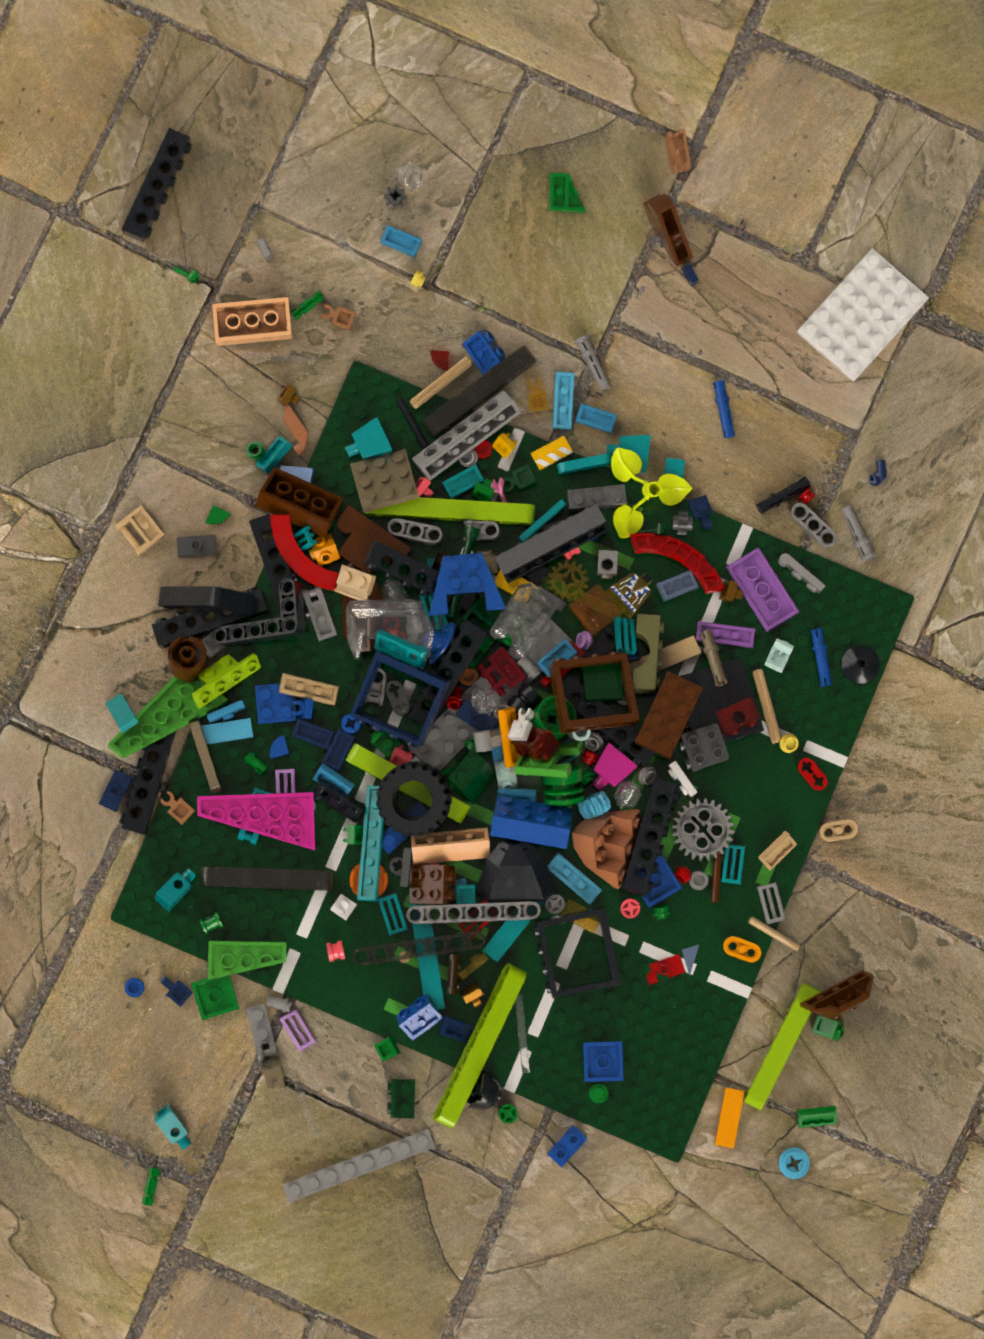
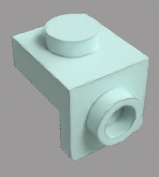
[764,639,794,673]
[494,760,518,789]

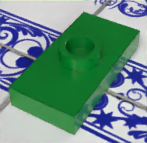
[797,1106,837,1128]

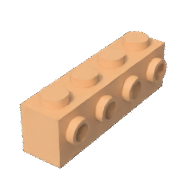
[411,828,490,865]

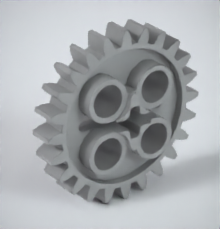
[672,798,734,861]

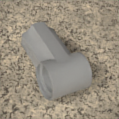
[473,728,502,752]

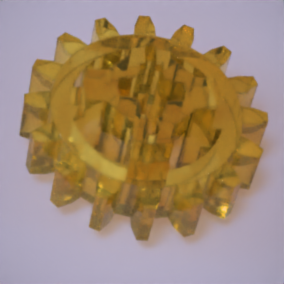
[547,560,589,602]

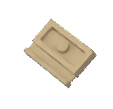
[334,565,376,603]

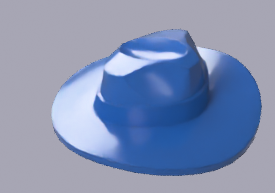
[421,622,455,666]

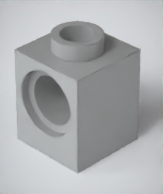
[597,550,618,579]

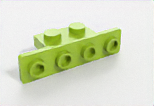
[192,653,261,709]

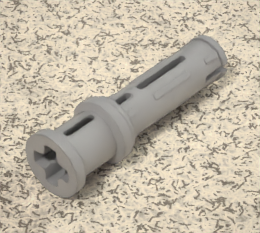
[574,334,612,392]
[841,505,878,563]

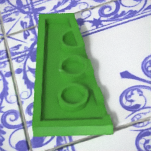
[208,941,287,980]

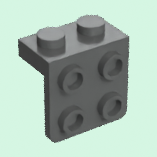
[678,724,729,773]

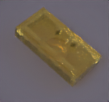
[560,899,600,934]

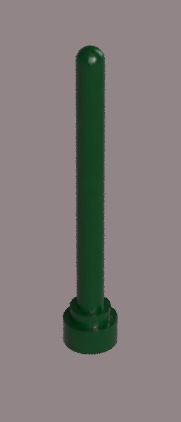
[448,526,480,617]

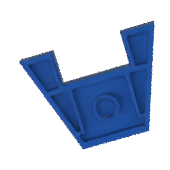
[429,553,506,616]

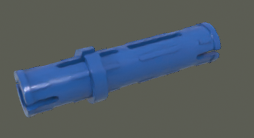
[713,380,736,438]
[810,628,833,687]

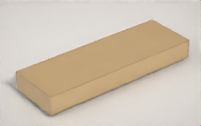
[278,673,339,706]

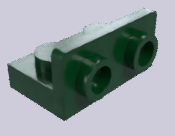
[387,1079,415,1119]

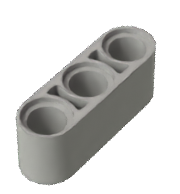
[790,503,837,549]
[388,518,443,546]

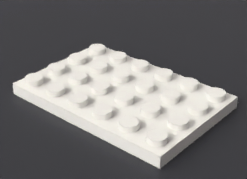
[797,248,929,382]

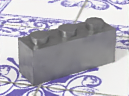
[567,484,627,513]

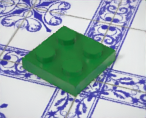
[191,975,240,1020]

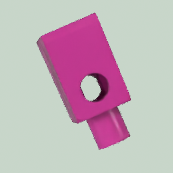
[592,743,637,791]

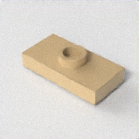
[758,831,797,871]

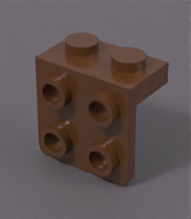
[409,865,457,905]

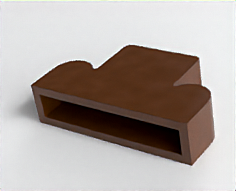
[643,193,693,266]
[337,505,411,574]

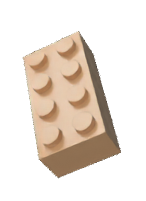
[212,297,293,346]

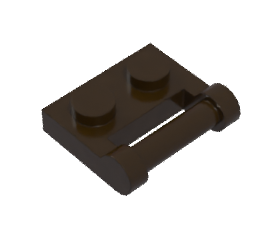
[447,954,460,994]

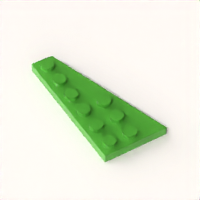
[108,676,228,759]

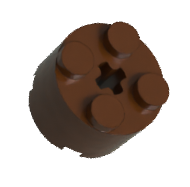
[168,636,207,682]

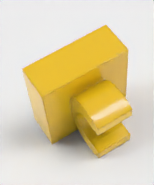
[492,433,518,459]

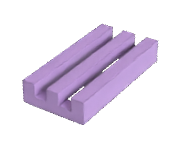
[275,769,296,794]
[280,1009,316,1052]

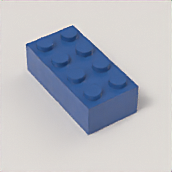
[490,796,573,849]

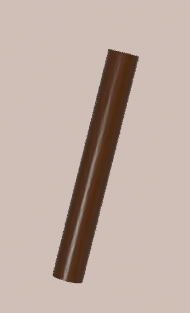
[711,852,722,903]

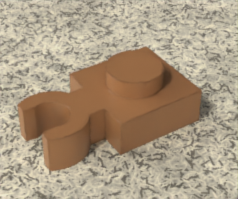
[320,304,356,331]
[160,791,195,825]

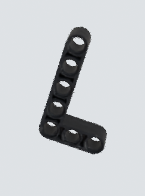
[212,578,305,646]
[158,586,256,615]

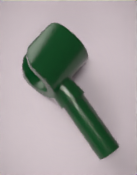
[639,523,666,536]

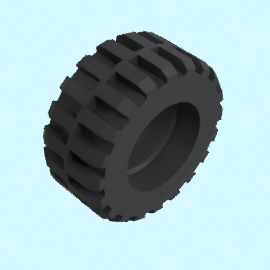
[376,761,452,837]

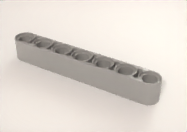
[407,902,541,924]

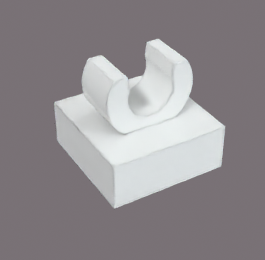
[330,894,357,920]

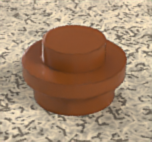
[460,667,478,686]

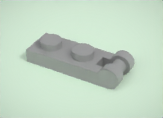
[778,553,825,594]
[303,586,337,641]
[246,1004,278,1061]

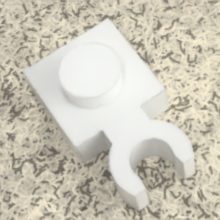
[508,708,534,741]

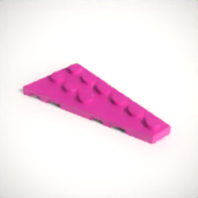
[197,792,315,850]

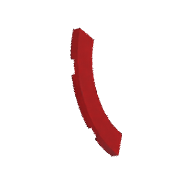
[270,514,339,591]
[629,533,725,594]

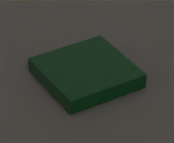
[581,663,624,702]

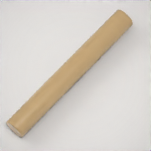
[748,916,800,952]

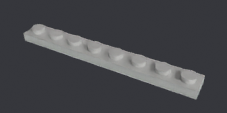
[282,1129,435,1203]

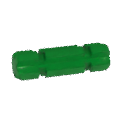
[290,291,324,320]
[142,1167,160,1206]

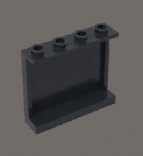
[679,657,764,743]

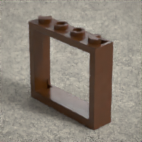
[548,651,640,734]

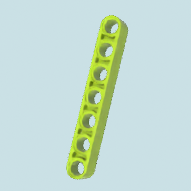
[345,743,471,824]
[743,983,821,1111]

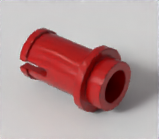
[447,687,463,710]

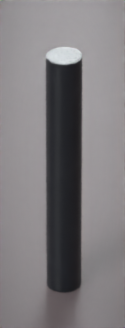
[396,398,429,450]

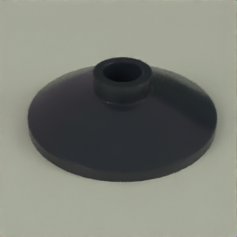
[841,645,880,684]

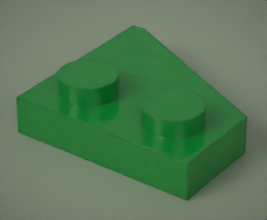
[548,172,586,213]

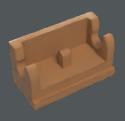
[665,129,691,173]

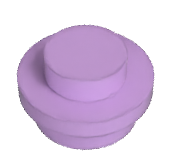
[576,631,593,650]

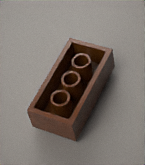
[255,467,344,538]
[634,671,703,759]

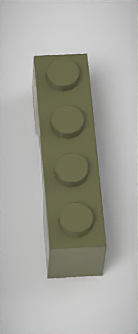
[632,614,664,695]

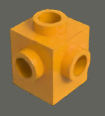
[309,534,340,566]

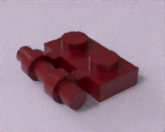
[477,647,526,697]

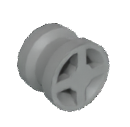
[545,894,565,914]

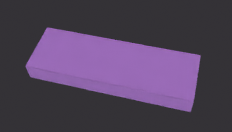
[696,621,755,648]

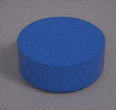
[125,978,145,997]

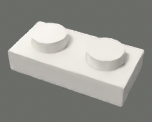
[668,761,697,798]

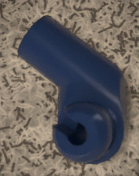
[868,460,887,486]

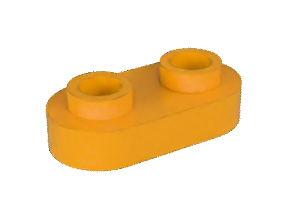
[723,936,761,963]

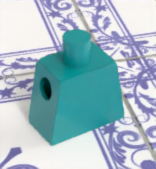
[345,417,393,460]
[606,435,651,474]
[155,868,196,912]
[154,1103,191,1150]

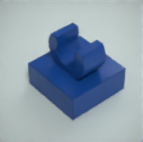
[291,699,314,720]

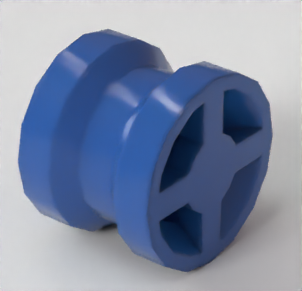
[341,714,361,734]

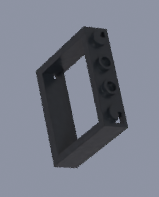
[533,906,621,998]

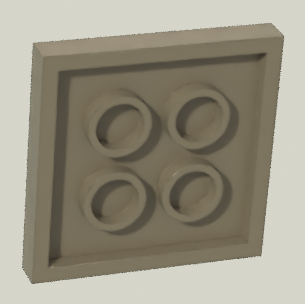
[350,449,419,513]

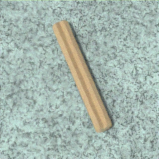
[410,357,472,409]
[753,669,781,744]

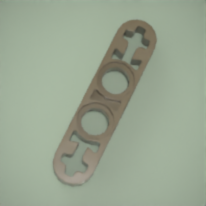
[189,720,222,794]

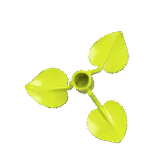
[611,447,692,539]

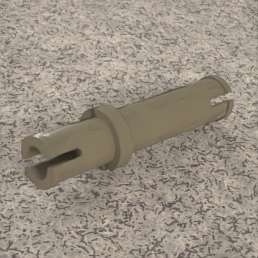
[700,630,727,686]

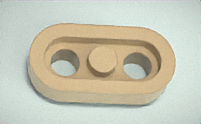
[819,819,858,842]

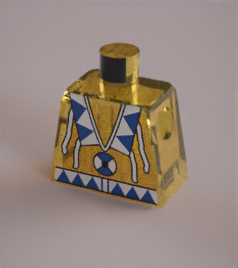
[605,573,652,620]

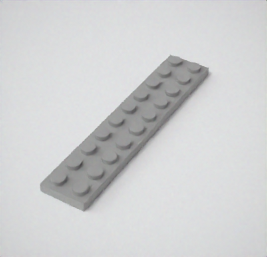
[408,614,572,771]

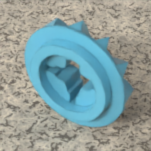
[779,1148,810,1179]

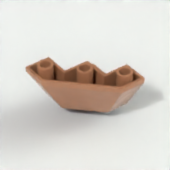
[572,809,642,889]

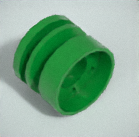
[530,696,576,743]
[542,765,585,806]

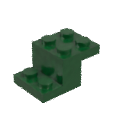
[446,595,512,669]

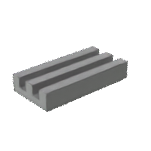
[757,882,786,924]

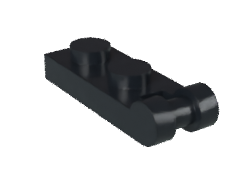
[577,624,623,670]
[312,779,366,823]

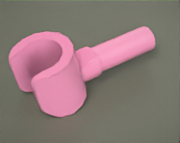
[491,478,507,503]

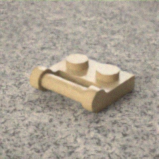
[115,505,165,556]

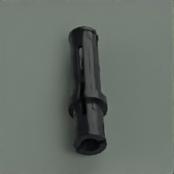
[756,477,811,515]

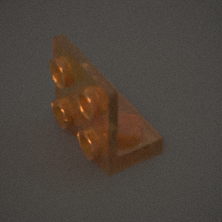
[568,584,622,637]

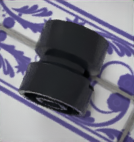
[507,683,543,714]

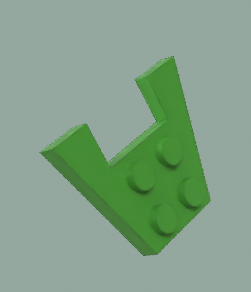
[514,741,583,778]

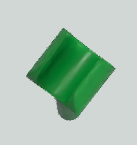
[173,266,200,283]

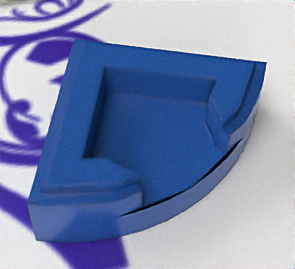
[270,735,289,759]

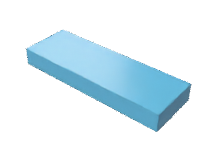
[552,372,575,430]
[201,718,253,745]
[547,853,602,905]

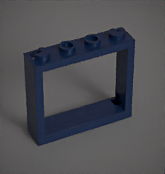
[350,651,450,748]

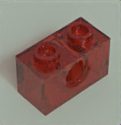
[715,697,761,736]
[511,727,560,761]

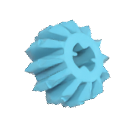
[577,791,611,819]

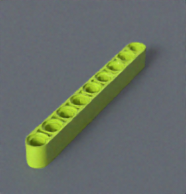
[364,497,535,525]
[433,963,527,1128]

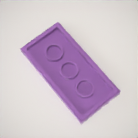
[726,547,799,632]

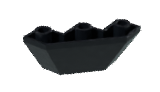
[475,838,558,902]

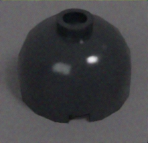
[467,1070,502,1110]

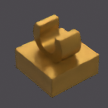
[277,384,301,405]
[719,581,743,602]
[460,982,483,1008]

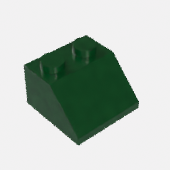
[446,749,496,805]

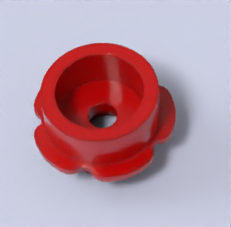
[581,749,599,765]
[674,866,691,884]

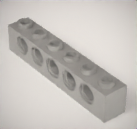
[412,391,521,481]

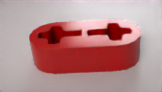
[797,758,828,791]

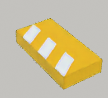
[530,436,573,471]

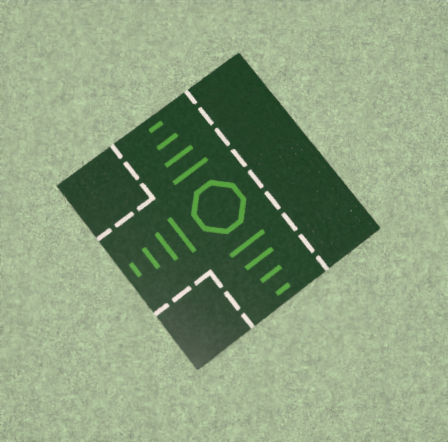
[111,361,914,1163]

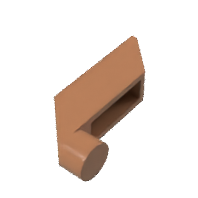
[283,404,309,456]

